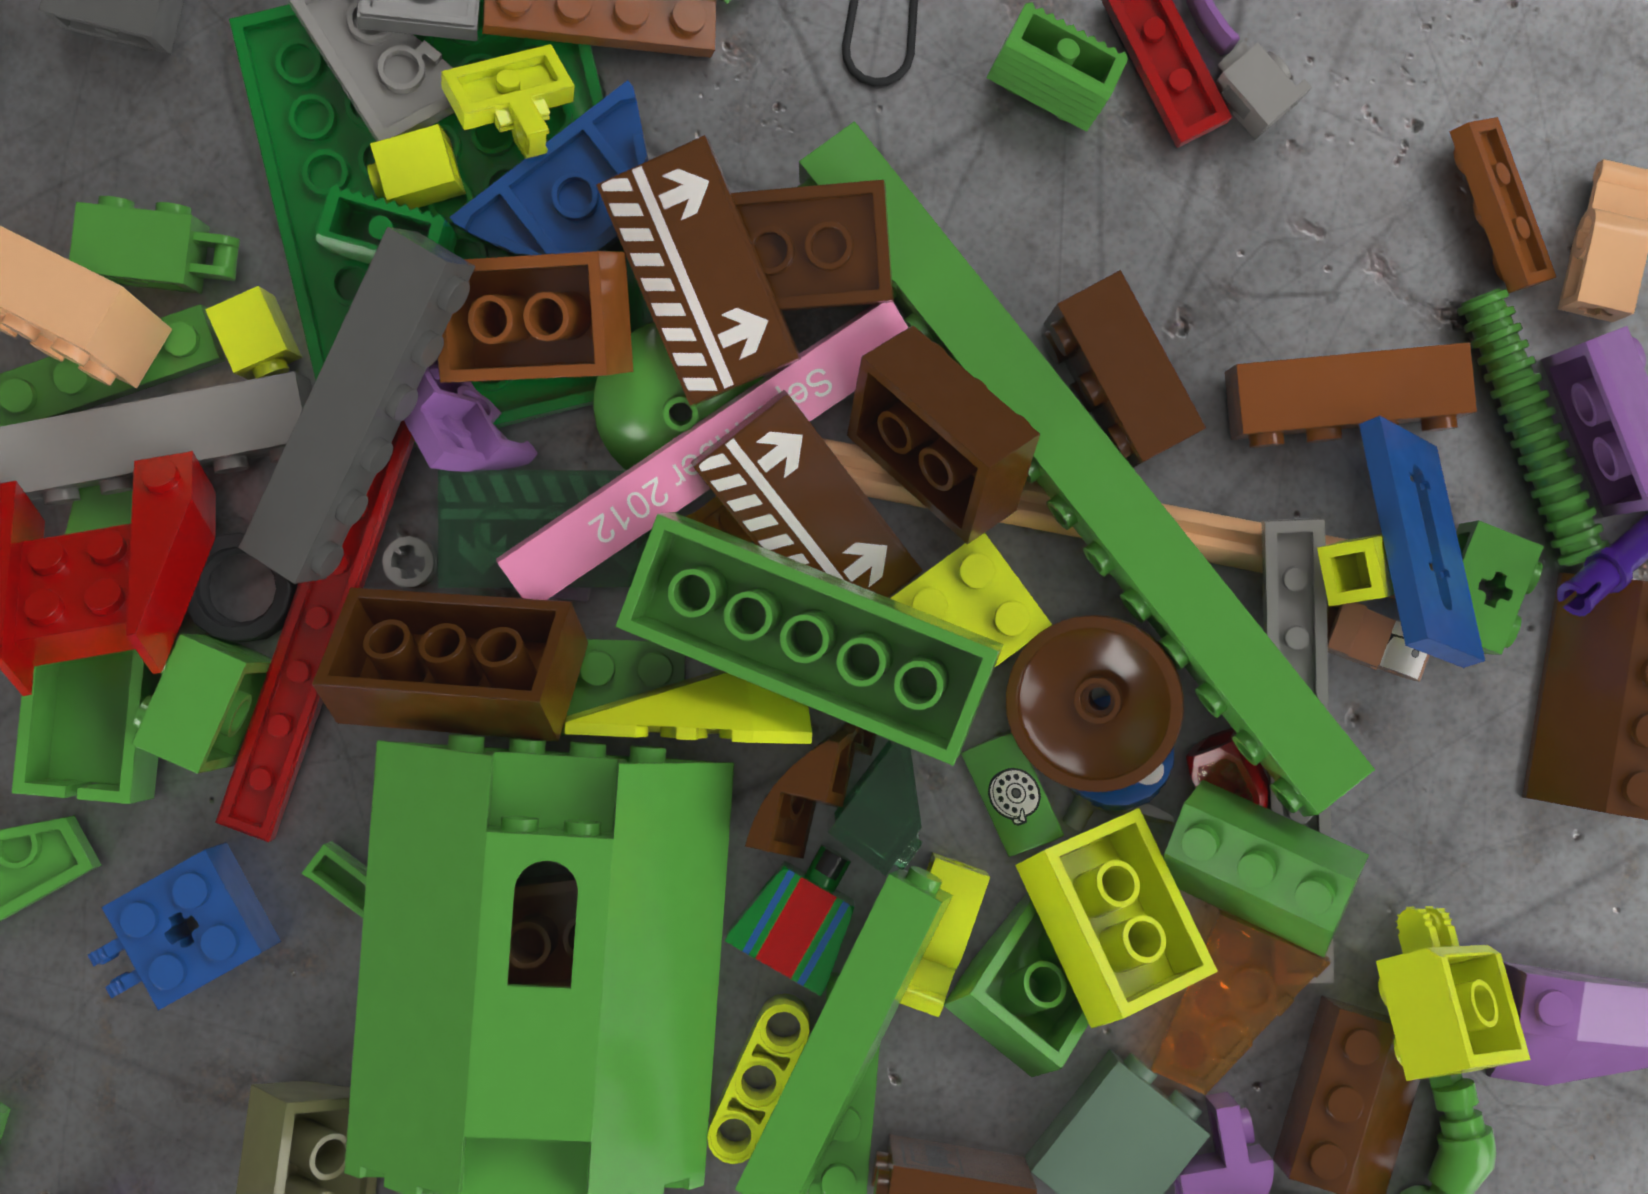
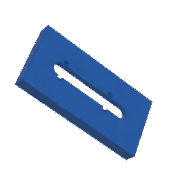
[1359,416,1485,668]

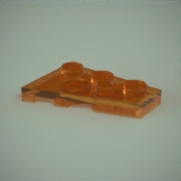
[1151,909,1331,1095]

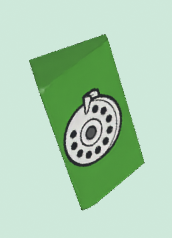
[961,729,1064,857]

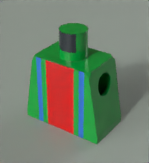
[724,844,855,996]

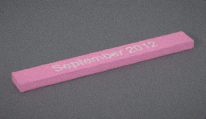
[496,302,908,600]

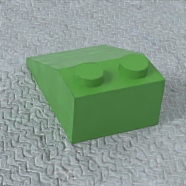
[944,892,1089,1077]

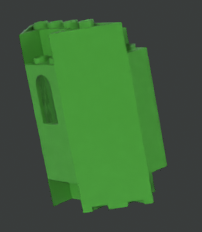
[344,734,734,1194]

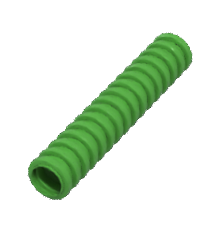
[1456,288,1610,566]

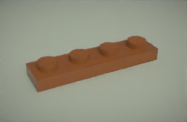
[482,0,716,58]

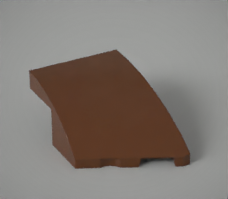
[745,722,877,859]

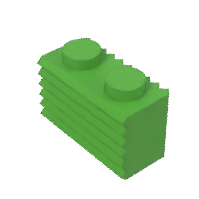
[986,2,1128,132]

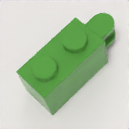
[69,196,240,294]

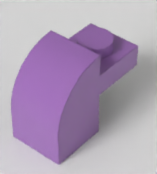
[1174,1092,1274,1194]

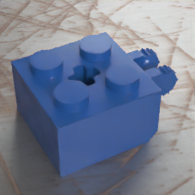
[88,842,281,1011]

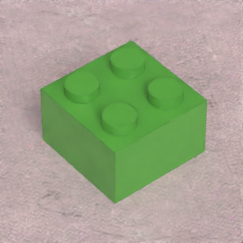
[131,634,272,774]

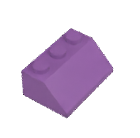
[1541,326,1648,517]

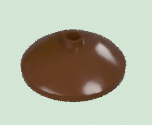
[1006,615,1184,792]

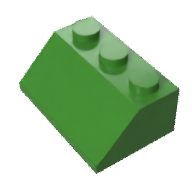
[1164,780,1369,958]

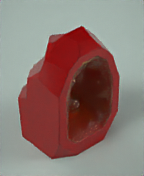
[1186,727,1269,808]

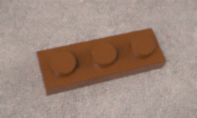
[1449,117,1557,293]

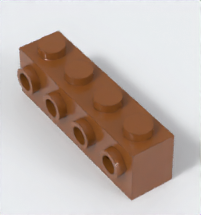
[1224,342,1477,448]

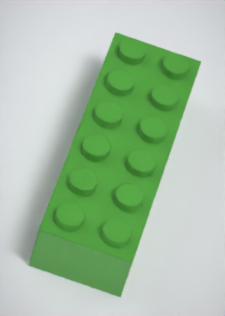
[615,512,1004,766]

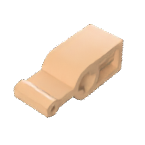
[1558,159,1648,322]

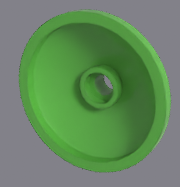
[593,321,763,471]

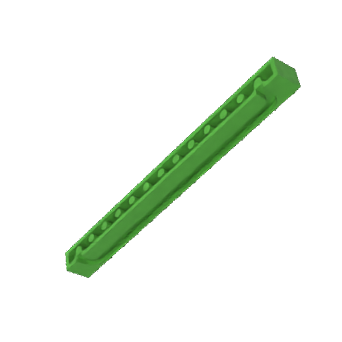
[797,121,1375,817]

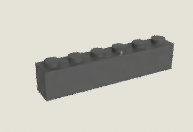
[238,227,475,584]

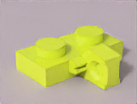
[441,44,575,159]

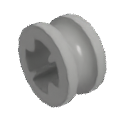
[382,536,439,589]

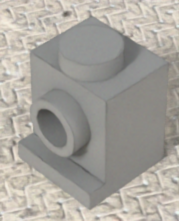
[1215,41,1312,140]

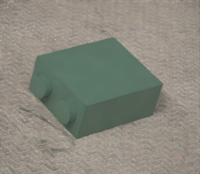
[1025,1049,1210,1194]

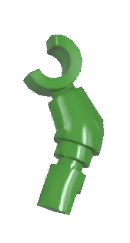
[1399,1073,1497,1194]

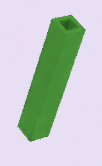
[735,866,953,1194]

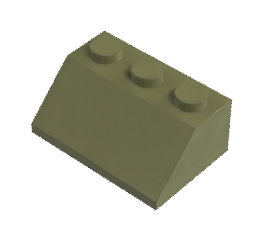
[236,1081,378,1194]

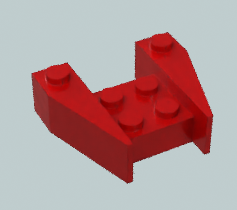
[0,451,216,696]

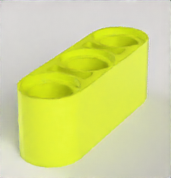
[707,993,810,1164]

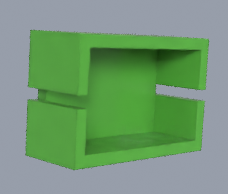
[12,649,162,804]

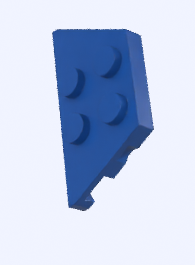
[450,80,649,256]

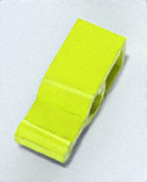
[900,852,990,1017]

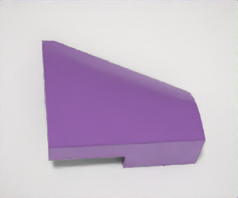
[404,358,538,472]

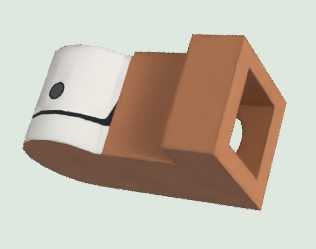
[1327,602,1430,682]

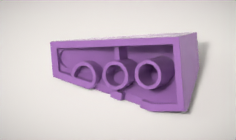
[1486,962,1648,1086]

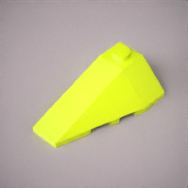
[562,670,812,744]

